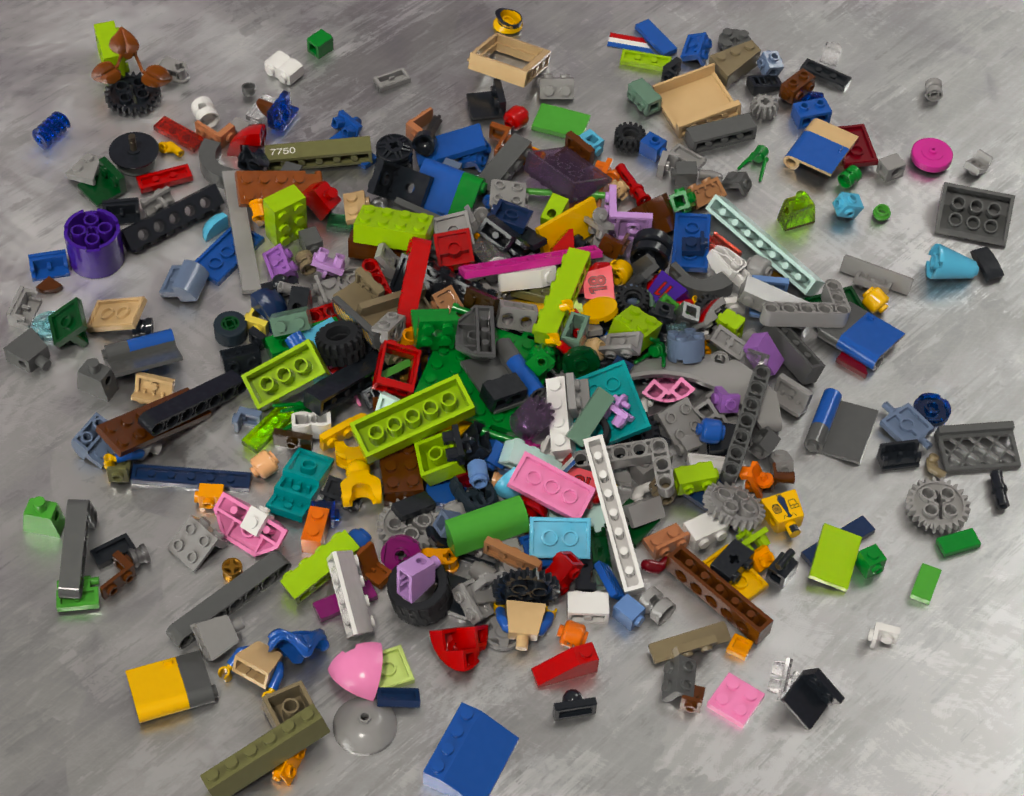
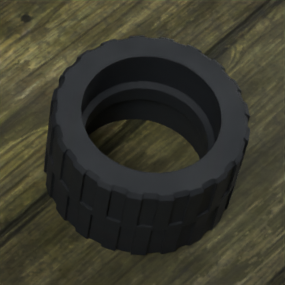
[387,557,453,626]

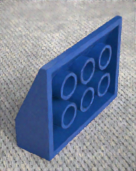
[423,702,519,796]

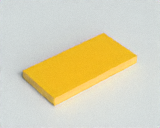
[535,197,597,253]

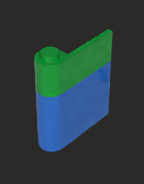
[412,158,488,216]

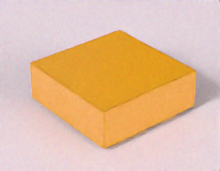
[726,633,754,661]

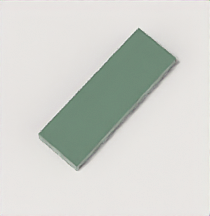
[565,387,615,447]

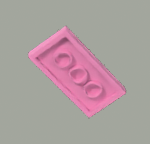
[507,451,596,518]

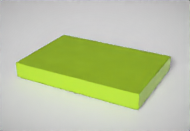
[808,523,862,592]

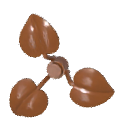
[91,26,173,88]

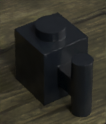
[766,548,799,589]

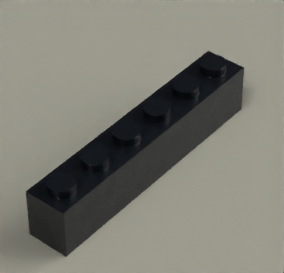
[303,349,396,416]

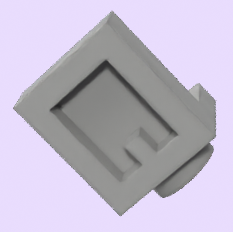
[656,150,680,178]

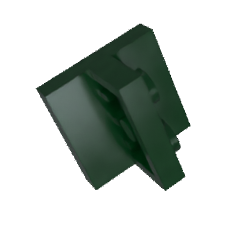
[48,297,89,348]

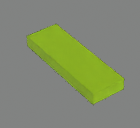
[620,49,672,71]

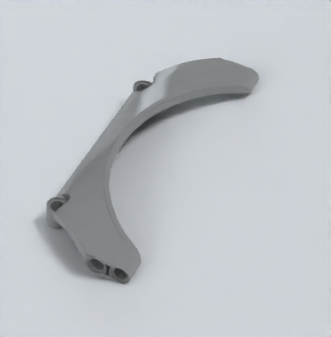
[529,351,782,445]

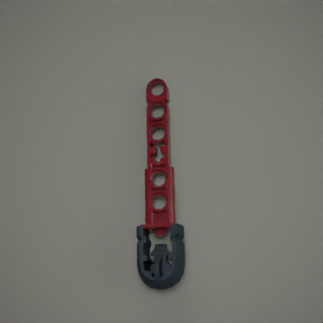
[433,432,499,513]

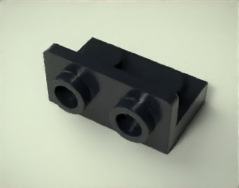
[219,343,262,374]

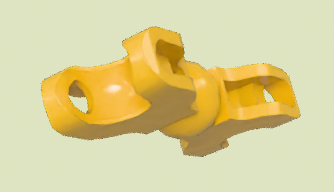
[335,441,382,508]

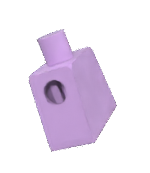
[397,553,441,604]

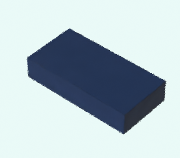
[376,687,420,708]

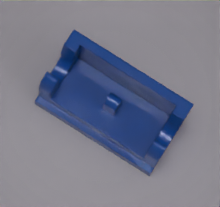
[28,249,70,282]

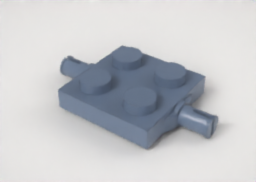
[879,401,935,450]

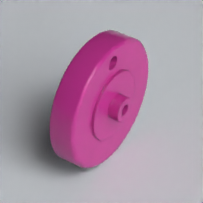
[910,138,953,173]

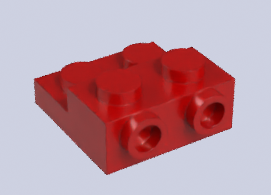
[433,228,476,273]

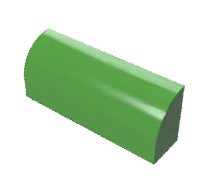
[445,495,529,557]

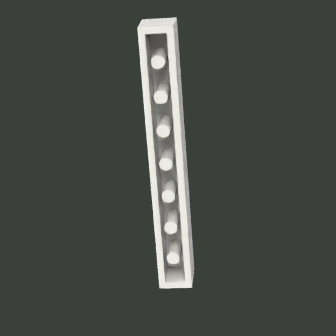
[583,434,645,596]

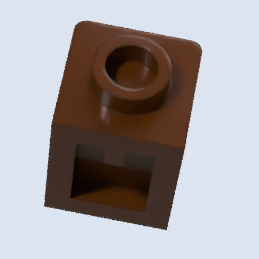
[679,685,706,713]

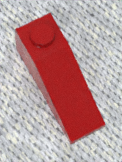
[531,642,599,688]

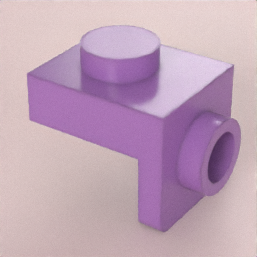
[711,386,740,413]

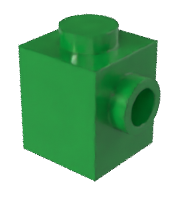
[307,29,334,59]
[855,544,887,579]

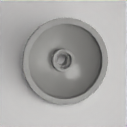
[333,697,397,756]

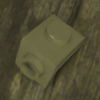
[107,460,132,483]

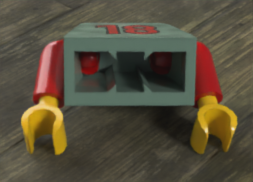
[545,299,590,355]

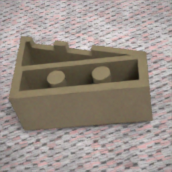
[708,40,761,90]

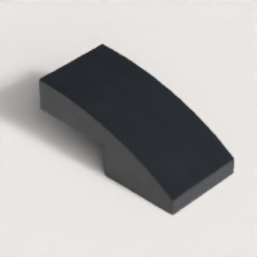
[970,246,1004,282]

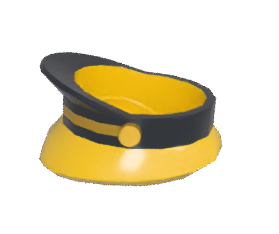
[493,8,523,34]

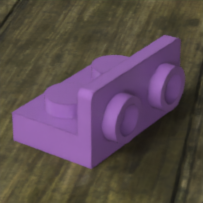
[262,243,299,279]

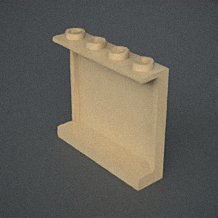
[652,63,741,138]

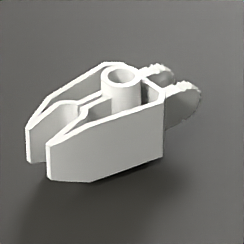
[707,245,752,287]

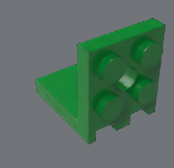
[410,308,458,350]

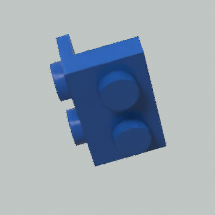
[458,138,491,173]

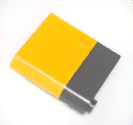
[126,650,219,723]

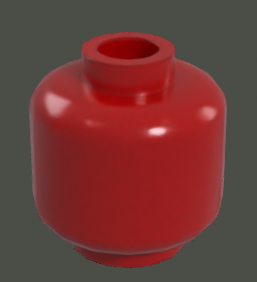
[503,105,529,131]

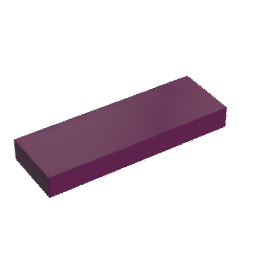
[313,580,378,623]

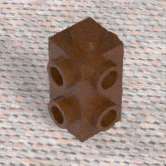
[779,68,816,105]

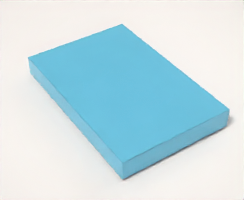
[529,517,591,559]

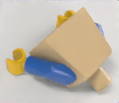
[493,600,557,651]
[218,641,284,697]

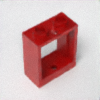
[371,340,422,398]

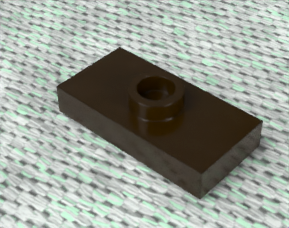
[273,428,313,451]

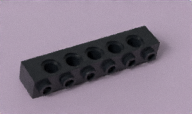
[121,184,225,253]

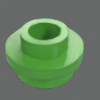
[873,204,891,221]

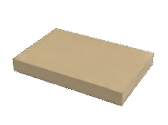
[86,296,147,333]

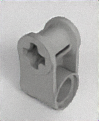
[159,56,190,84]

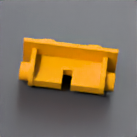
[272,748,307,786]

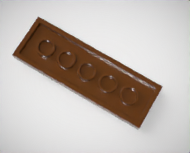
[95,387,212,457]

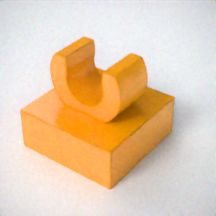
[753,545,775,573]

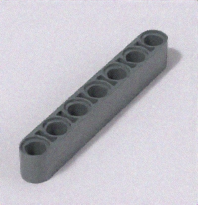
[720,364,771,485]
[166,550,292,649]

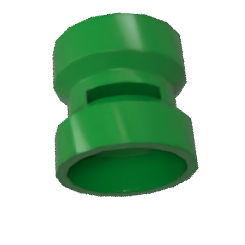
[837,165,862,189]

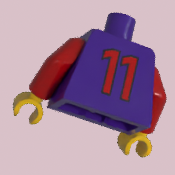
[646,270,698,305]

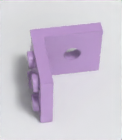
[604,184,653,242]

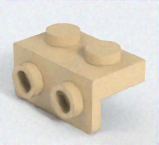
[343,190,371,225]
[131,371,175,404]

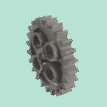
[905,476,971,535]
[702,481,766,531]
[377,497,439,556]

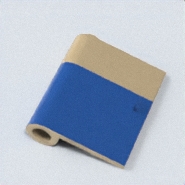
[783,118,859,177]

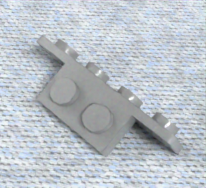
[840,254,914,295]

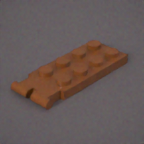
[234,171,323,207]

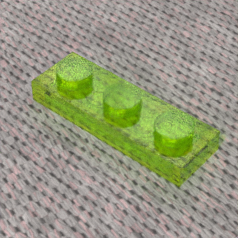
[241,407,294,454]

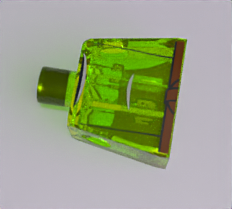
[777,191,815,231]

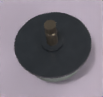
[109,132,159,176]

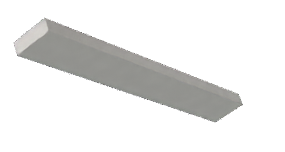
[222,170,261,294]

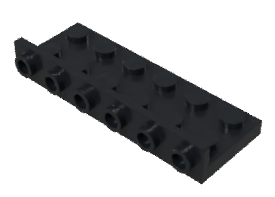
[389,252,503,309]

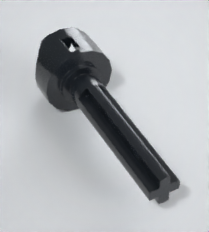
[412,115,442,157]

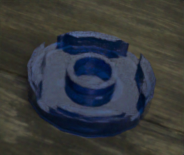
[913,393,951,427]

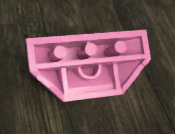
[213,492,289,557]

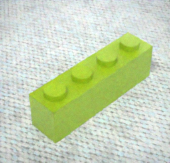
[280,530,360,604]

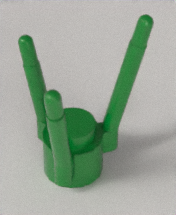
[737,145,769,182]
[634,337,667,368]
[272,401,312,430]

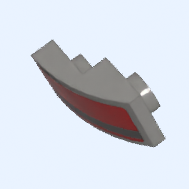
[693,296,726,330]

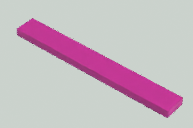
[458,245,603,279]

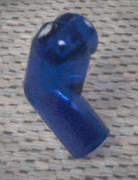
[801,91,824,102]

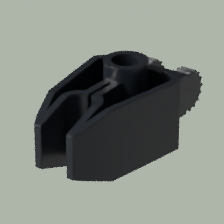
[238,145,269,171]

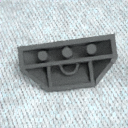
[455,305,496,360]

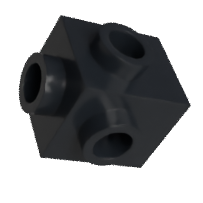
[649,300,677,333]

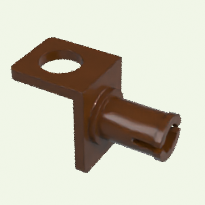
[752,462,795,493]

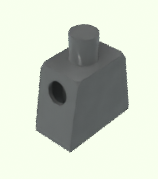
[3,327,52,373]
[77,358,119,402]

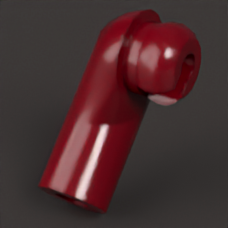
[641,556,667,574]

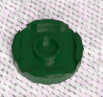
[561,346,600,378]

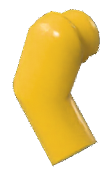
[158,141,184,158]

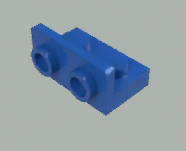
[680,32,712,66]

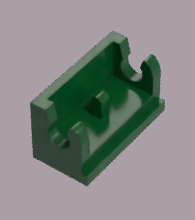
[590,526,612,569]

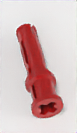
[615,163,651,206]

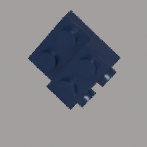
[487,199,533,234]

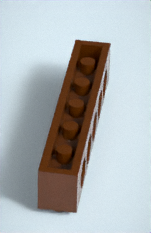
[665,544,774,645]

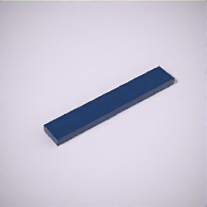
[130,464,252,493]

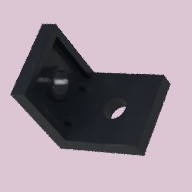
[367,158,434,208]

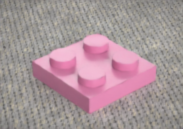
[706,672,765,729]

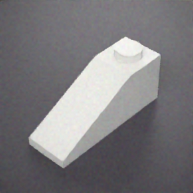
[498,265,556,292]

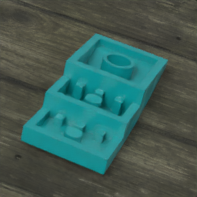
[265,447,335,523]

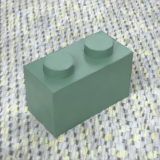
[269,306,313,337]

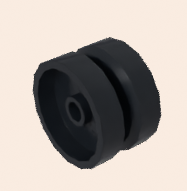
[630,228,673,274]

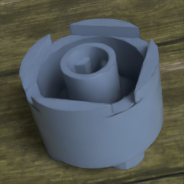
[667,327,705,364]

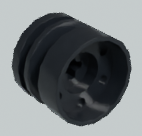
[376,134,413,170]

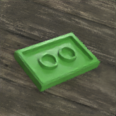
[531,103,591,139]

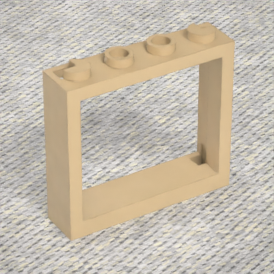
[467,32,551,88]

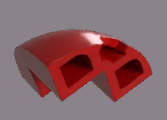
[227,124,267,157]
[429,624,488,672]

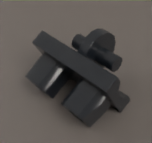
[442,424,476,465]

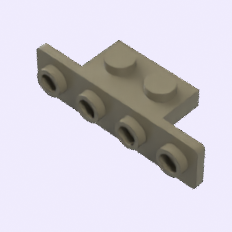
[648,621,731,664]

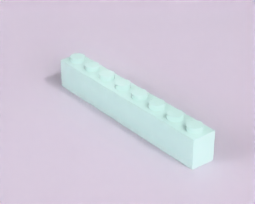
[705,194,825,296]

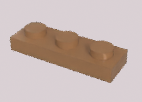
[483,536,542,571]

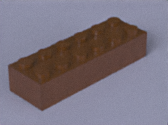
[372,395,424,507]

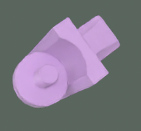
[311,247,345,279]
[603,394,635,429]

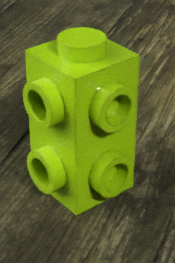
[673,461,719,496]

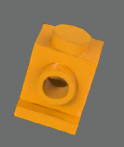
[194,483,225,509]

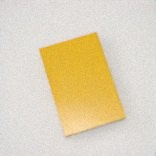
[702,544,769,601]

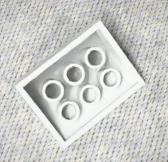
[326,550,375,639]

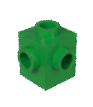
[669,187,697,213]
[525,343,556,377]

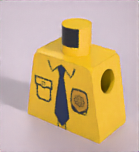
[760,489,804,538]

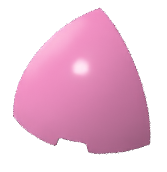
[641,377,695,403]
[327,642,383,701]

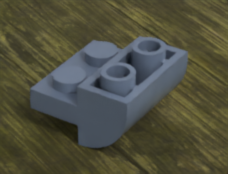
[159,260,209,302]
[71,412,114,469]

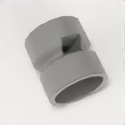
[638,586,676,625]

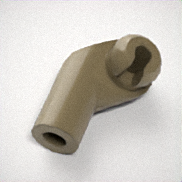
[926,453,947,479]

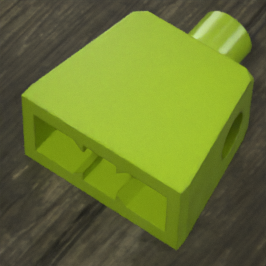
[540,193,569,225]

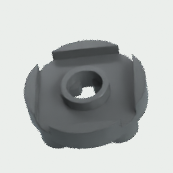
[718,28,751,50]

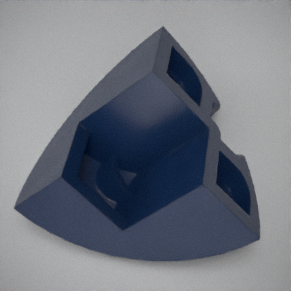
[250,288,287,335]

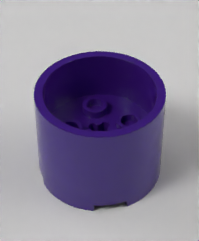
[64,208,125,279]

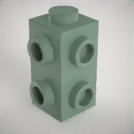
[627,78,662,117]

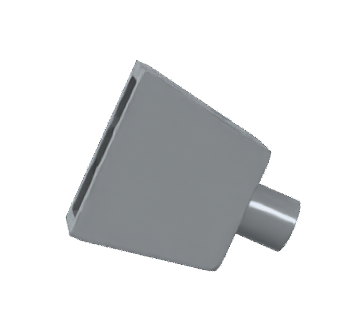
[190,615,245,661]

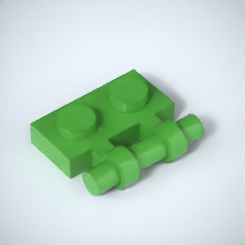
[56,576,100,612]

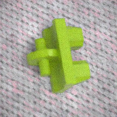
[736,526,771,551]

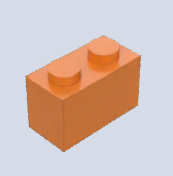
[301,506,331,554]

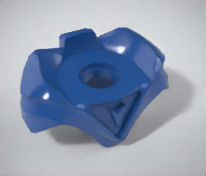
[267,628,329,664]

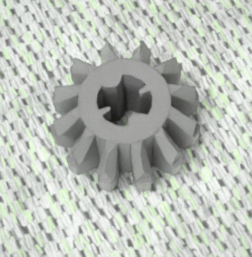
[750,93,779,122]

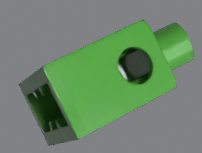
[23,496,65,538]

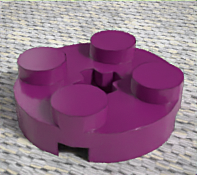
[381,534,422,571]

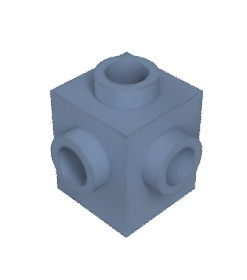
[757,50,784,76]

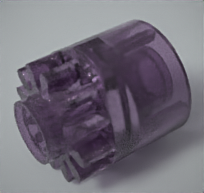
[510,395,555,440]

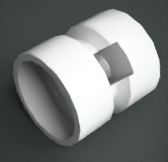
[191,96,220,128]

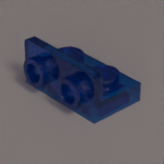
[267,90,299,132]

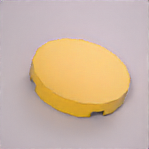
[581,296,618,325]

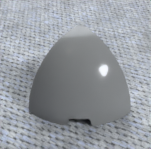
[692,389,740,424]

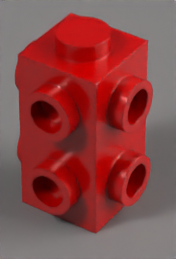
[545,551,584,596]

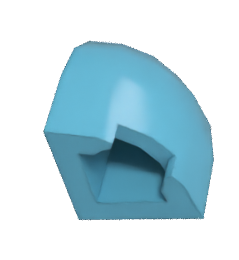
[202,212,229,242]
[494,467,521,499]

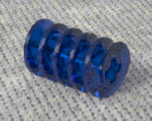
[32,111,71,149]

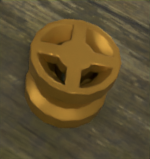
[222,558,243,583]

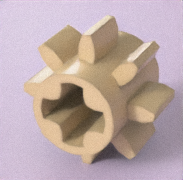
[608,179,630,201]

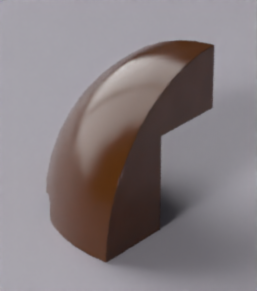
[627,192,674,233]

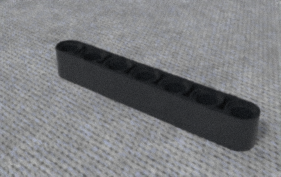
[138,369,247,436]

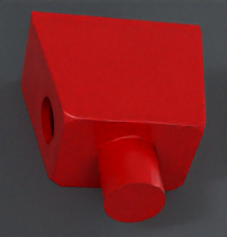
[302,181,341,221]

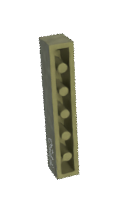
[265,136,373,171]
[200,704,330,796]

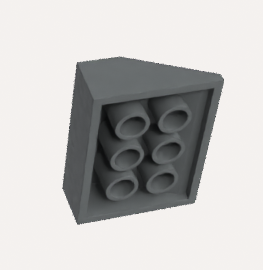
[934,182,1015,247]

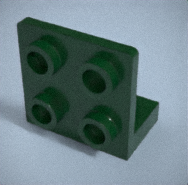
[77,156,127,207]

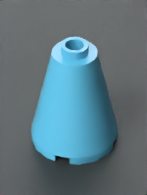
[925,244,979,280]

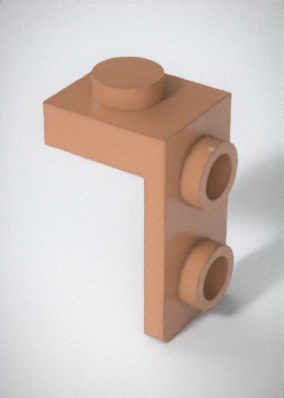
[406,107,433,141]
[195,120,236,149]

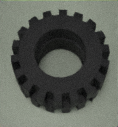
[315,320,366,368]

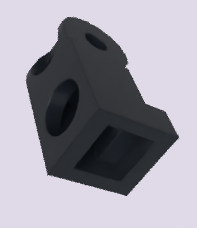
[574,559,596,592]

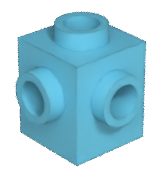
[832,192,864,219]

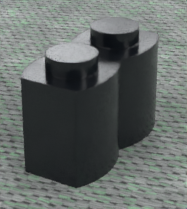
[460,420,492,464]

